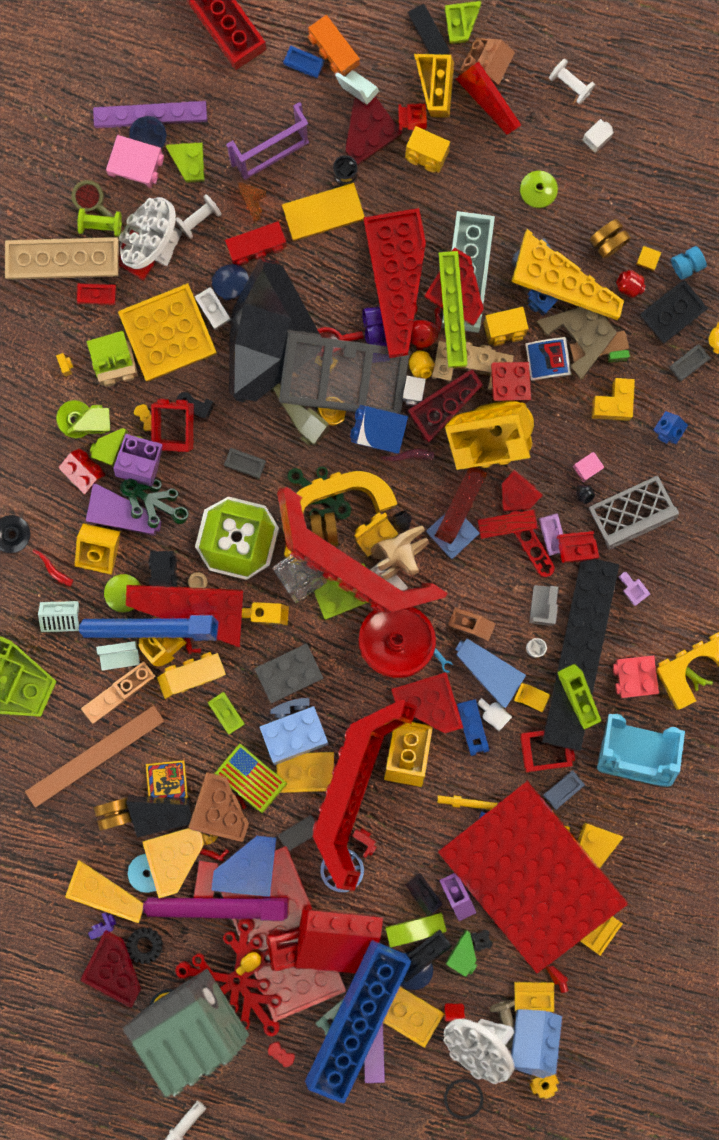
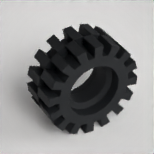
[127,927,163,964]

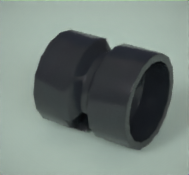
[333,155,358,186]

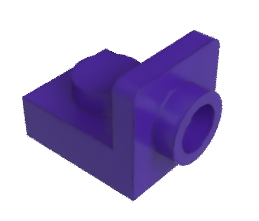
[88,912,116,940]

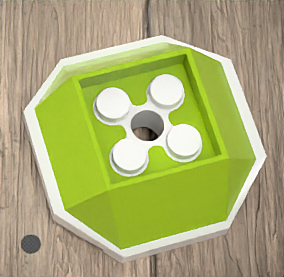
[195,497,279,580]

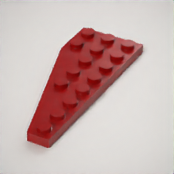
[363,208,426,358]

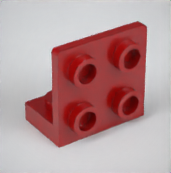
[491,362,531,404]

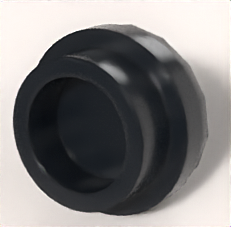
[576,485,595,504]
[393,510,412,531]

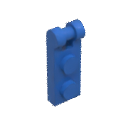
[457,699,489,756]

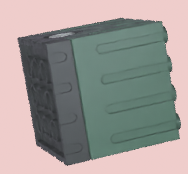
[122,969,249,1097]

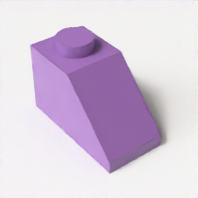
[439,873,476,921]

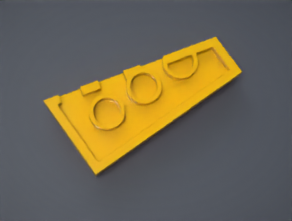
[65,860,143,923]

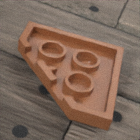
[189,772,249,842]

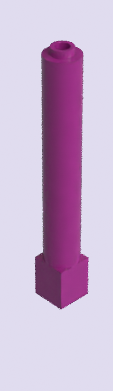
[143,897,288,921]

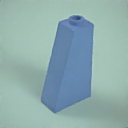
[455,639,526,708]

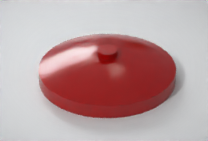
[358,607,436,678]

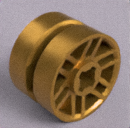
[589,219,631,259]
[310,512,339,547]
[94,797,132,831]

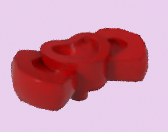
[268,1041,295,1068]

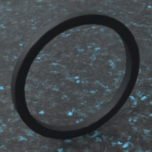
[444,1079,483,1119]

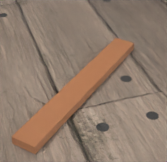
[25,705,165,808]

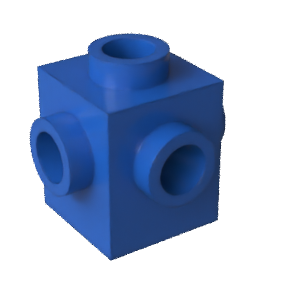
[527,289,558,316]
[654,411,688,444]

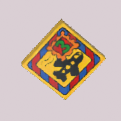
[146,760,188,798]

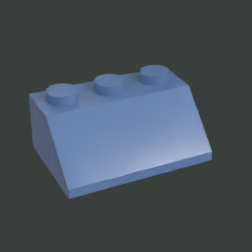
[511,1009,562,1078]

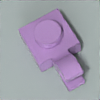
[618,572,650,606]

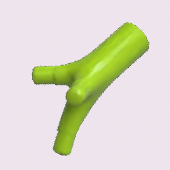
[685,667,713,691]

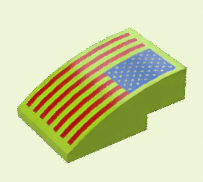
[215,743,288,813]

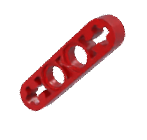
[510,511,555,578]

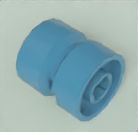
[671,246,707,280]

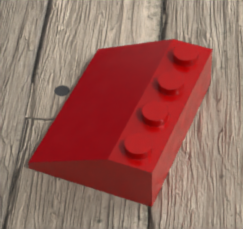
[295,908,383,973]

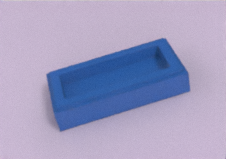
[283,45,325,79]

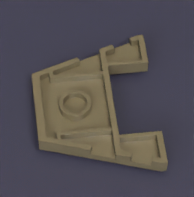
[537,307,617,381]

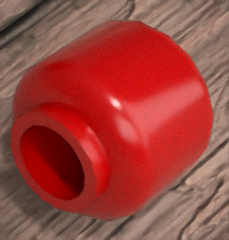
[616,270,646,298]

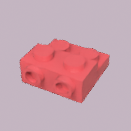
[613,656,659,698]

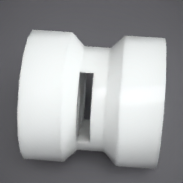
[526,638,547,658]

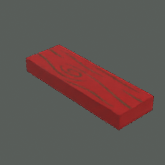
[478,510,538,539]

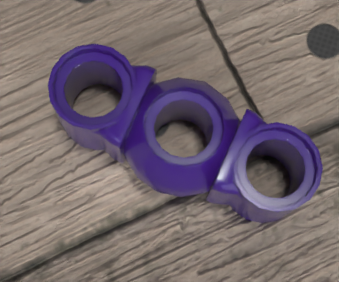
[362,307,390,363]

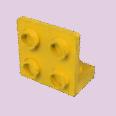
[354,513,399,557]

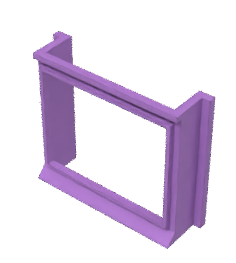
[226,102,309,180]

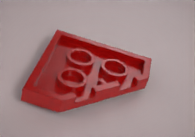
[424,247,484,327]
[391,673,463,733]

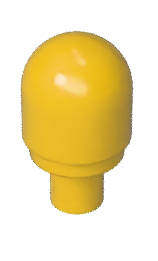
[236,952,261,976]

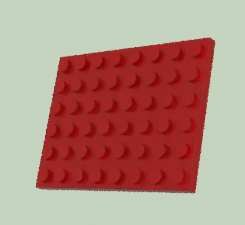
[438,781,628,973]

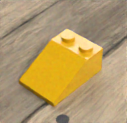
[384,722,433,787]

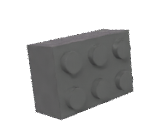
[254,643,324,704]

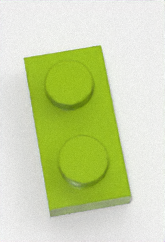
[208,692,245,735]

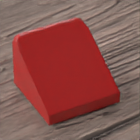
[444,1003,465,1022]

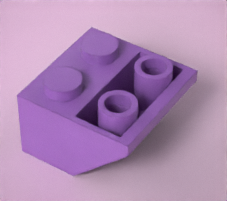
[114,434,162,487]

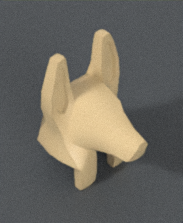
[371,526,429,580]

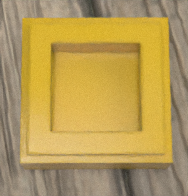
[636,246,661,271]

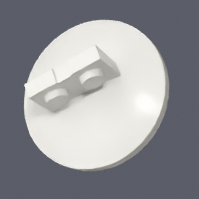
[119,197,182,269]
[443,1019,514,1084]

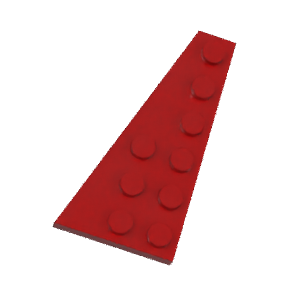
[126,585,243,647]

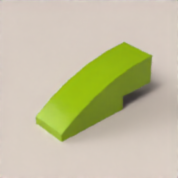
[385,912,447,948]

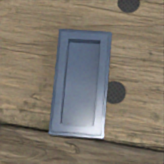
[543,770,585,810]

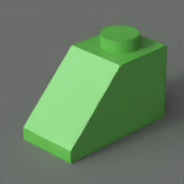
[445,929,477,977]

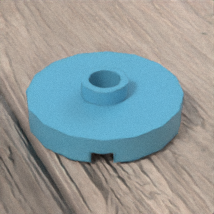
[128,854,156,893]

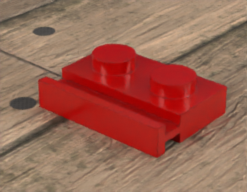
[398,104,427,131]
[557,531,599,563]

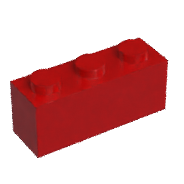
[225,221,287,266]

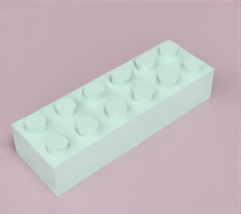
[441,211,495,333]

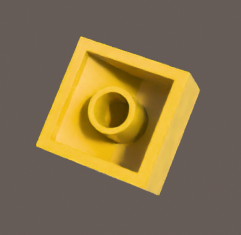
[75,523,120,575]

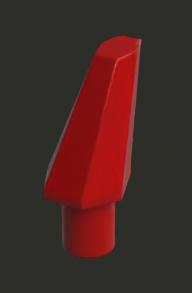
[545,965,569,993]

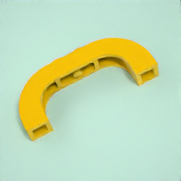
[283,471,397,531]

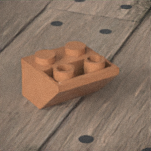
[460,38,515,85]

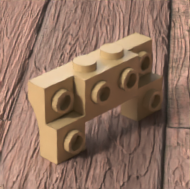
[432,341,514,390]

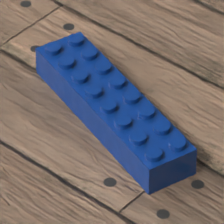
[305,940,411,1104]

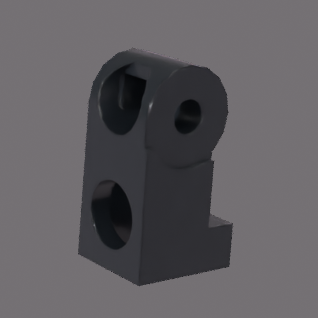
[176,392,215,421]

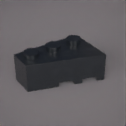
[149,551,178,587]
[126,795,194,838]

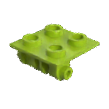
[87,331,133,378]

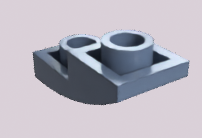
[271,698,310,718]

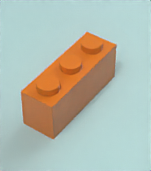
[308,14,360,76]

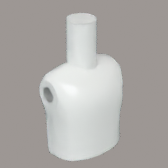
[477,698,512,731]

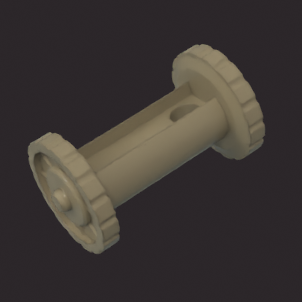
[489,1000,515,1048]

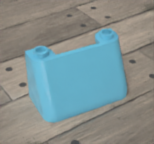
[597,714,685,787]

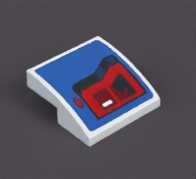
[525,337,572,381]

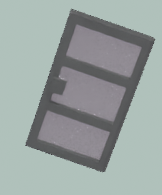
[279,333,410,414]

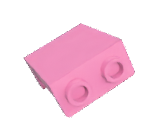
[106,135,164,188]

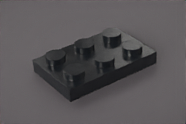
[639,280,708,345]

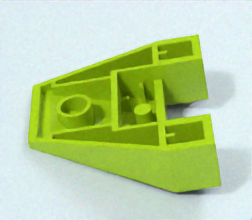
[0,636,56,717]

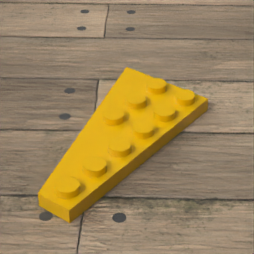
[512,229,624,320]

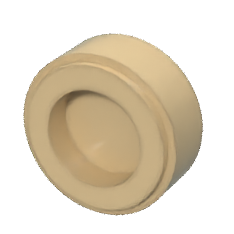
[188,572,208,588]

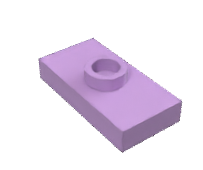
[538,513,563,556]

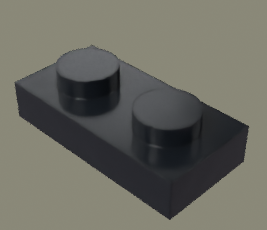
[405,873,443,917]

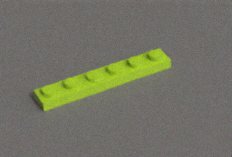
[438,251,468,368]

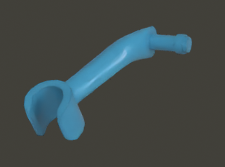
[434,648,453,673]

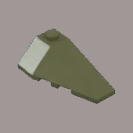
[272,384,329,447]

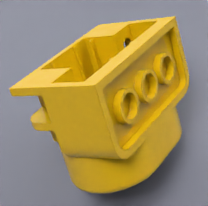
[445,401,534,470]

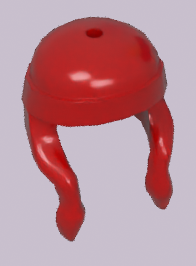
[411,304,442,350]

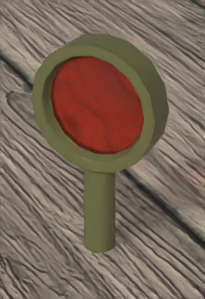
[71,180,115,217]

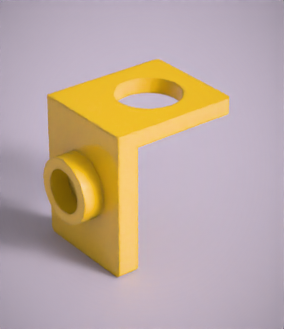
[514,683,551,712]

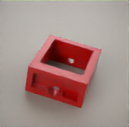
[151,399,194,452]
[520,730,575,772]

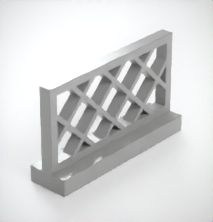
[589,475,679,550]

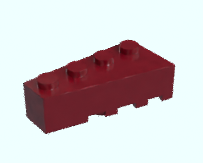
[407,369,483,445]

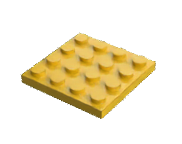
[118,283,217,382]

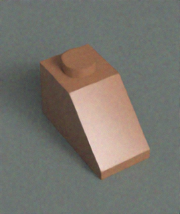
[448,608,496,641]

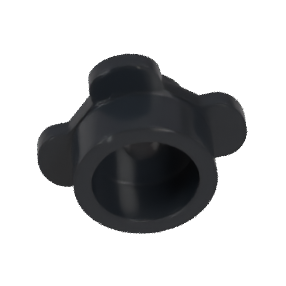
[471,929,493,952]

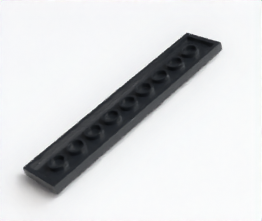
[542,559,620,751]

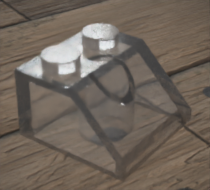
[272,555,327,603]

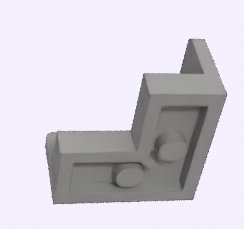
[529,585,558,626]

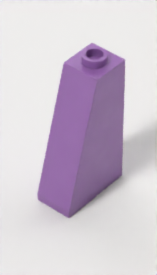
[86,484,161,536]

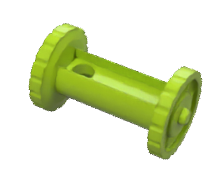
[78,208,122,237]

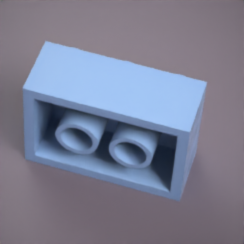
[260,706,328,765]

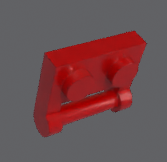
[266,928,299,971]

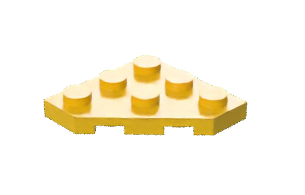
[143,828,205,898]

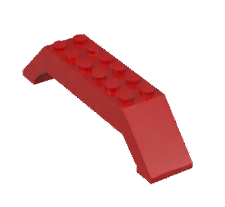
[277,487,448,613]
[313,700,417,891]

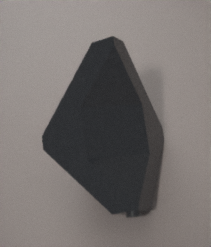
[229,258,322,402]

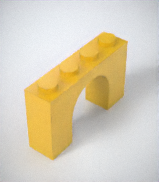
[656,632,719,710]

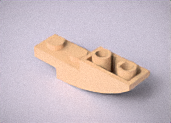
[81,661,155,725]

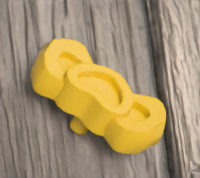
[133,404,151,431]

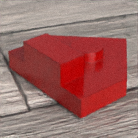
[501,470,543,511]

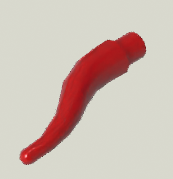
[32,549,74,587]

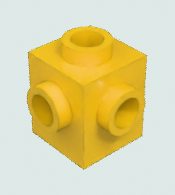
[529,1075,559,1099]

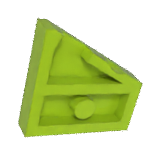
[445,1,481,44]
[166,143,205,183]

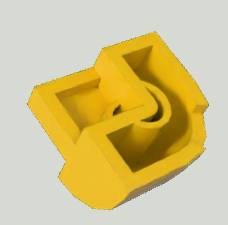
[138,616,186,666]

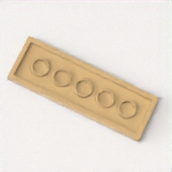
[5,237,119,279]

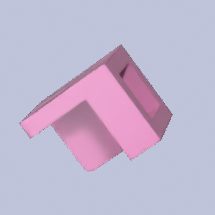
[573,452,604,482]

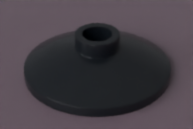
[0,515,31,553]

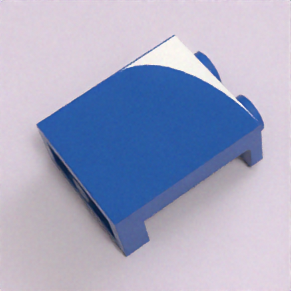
[350,405,408,454]

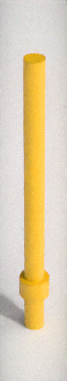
[437,795,553,811]

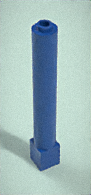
[79,615,219,641]

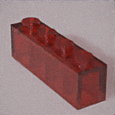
[434,467,487,544]

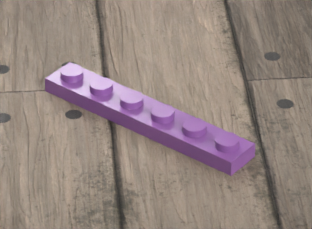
[93,101,207,128]

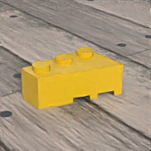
[414,54,454,118]
[157,652,226,699]
[578,823,623,868]

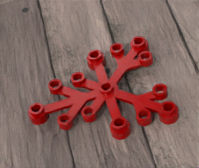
[175,919,282,1036]

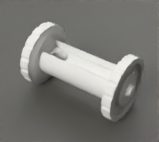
[549,59,596,104]
[175,194,221,239]

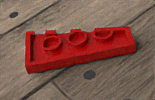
[456,62,521,135]

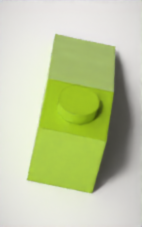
[557,664,601,729]

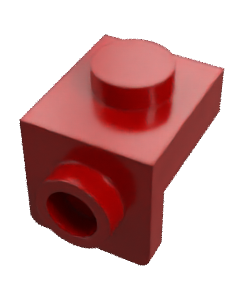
[352,828,377,858]

